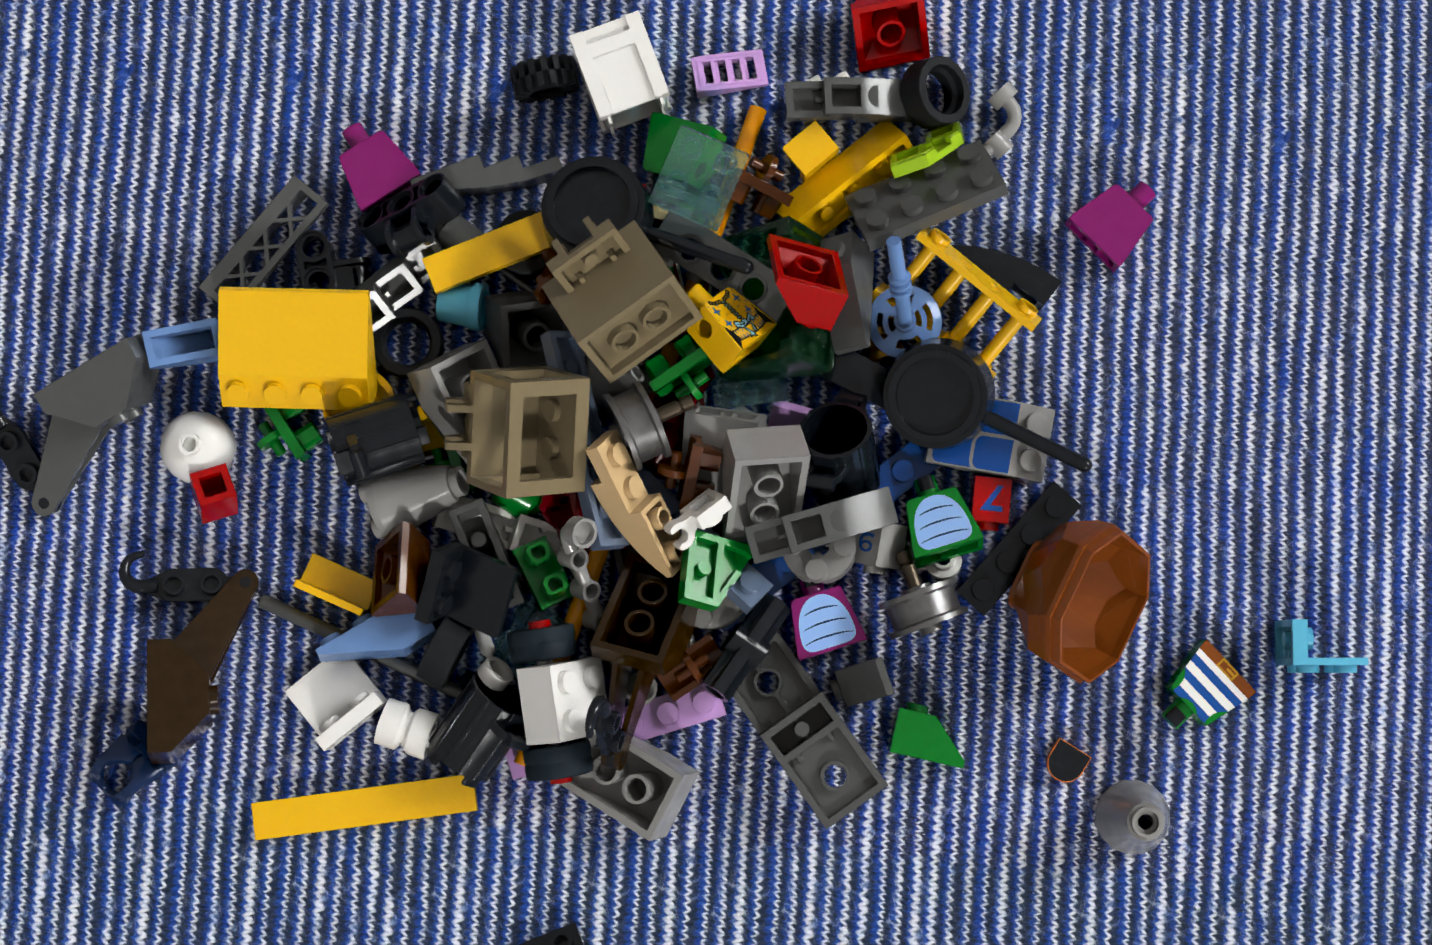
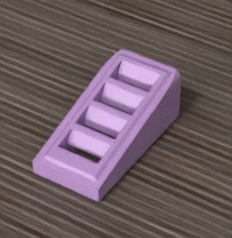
[691,49,769,99]

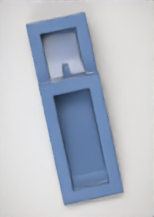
[141,317,218,369]

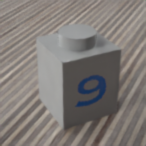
[854,524,908,575]

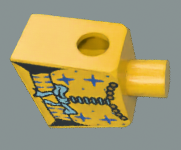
[687,283,777,374]

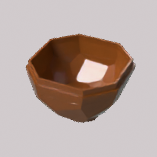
[1008,520,1150,684]

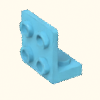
[1274,619,1369,673]

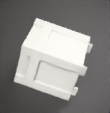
[569,10,671,137]

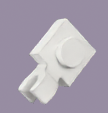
[663,488,732,550]

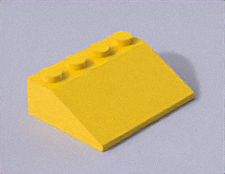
[218,286,378,410]

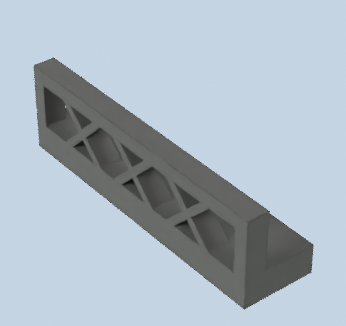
[199,175,329,303]

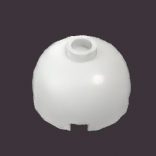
[160,411,237,483]

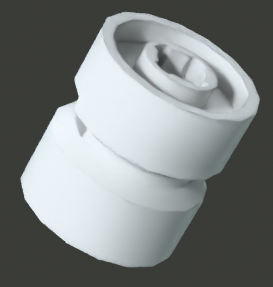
[374,698,440,760]

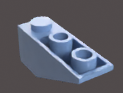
[315,613,436,662]

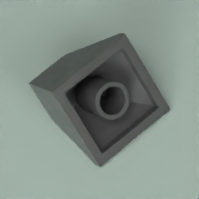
[485,291,569,368]

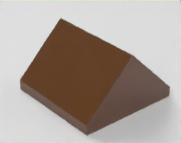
[371,521,430,617]

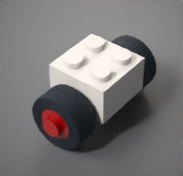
[507,619,606,784]

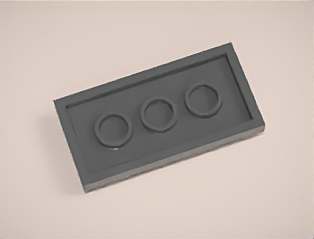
[844,140,1009,252]

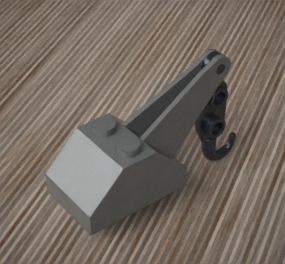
[0,335,159,516]

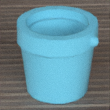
[436,282,490,332]

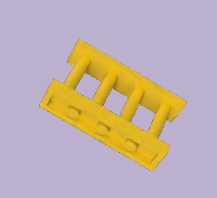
[872,228,1042,378]

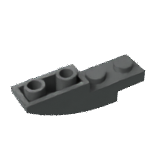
[783,77,927,123]
[744,486,899,564]

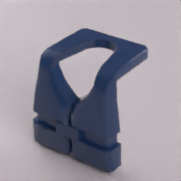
[89,719,178,809]

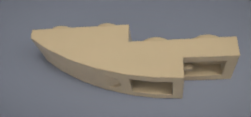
[585,429,683,578]

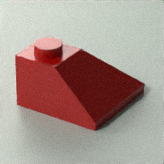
[850,0,930,72]
[766,233,849,331]

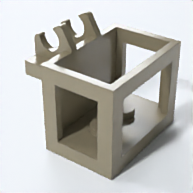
[541,216,703,384]
[444,366,590,499]

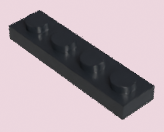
[955,481,1082,616]

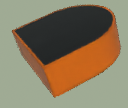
[1046,737,1092,782]

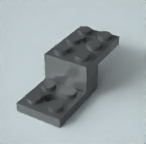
[733,631,888,830]

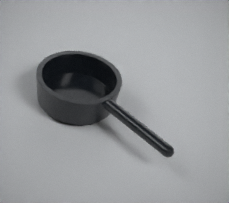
[541,156,754,274]
[883,338,1092,472]

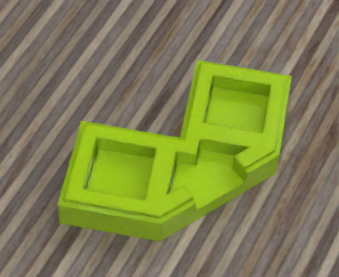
[890,122,964,179]

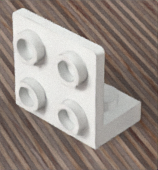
[286,660,388,751]

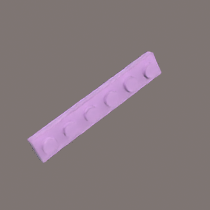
[506,684,727,780]

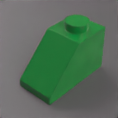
[887,702,965,769]

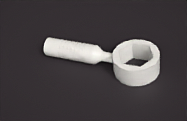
[474,629,514,692]

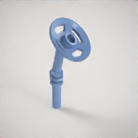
[871,236,942,358]

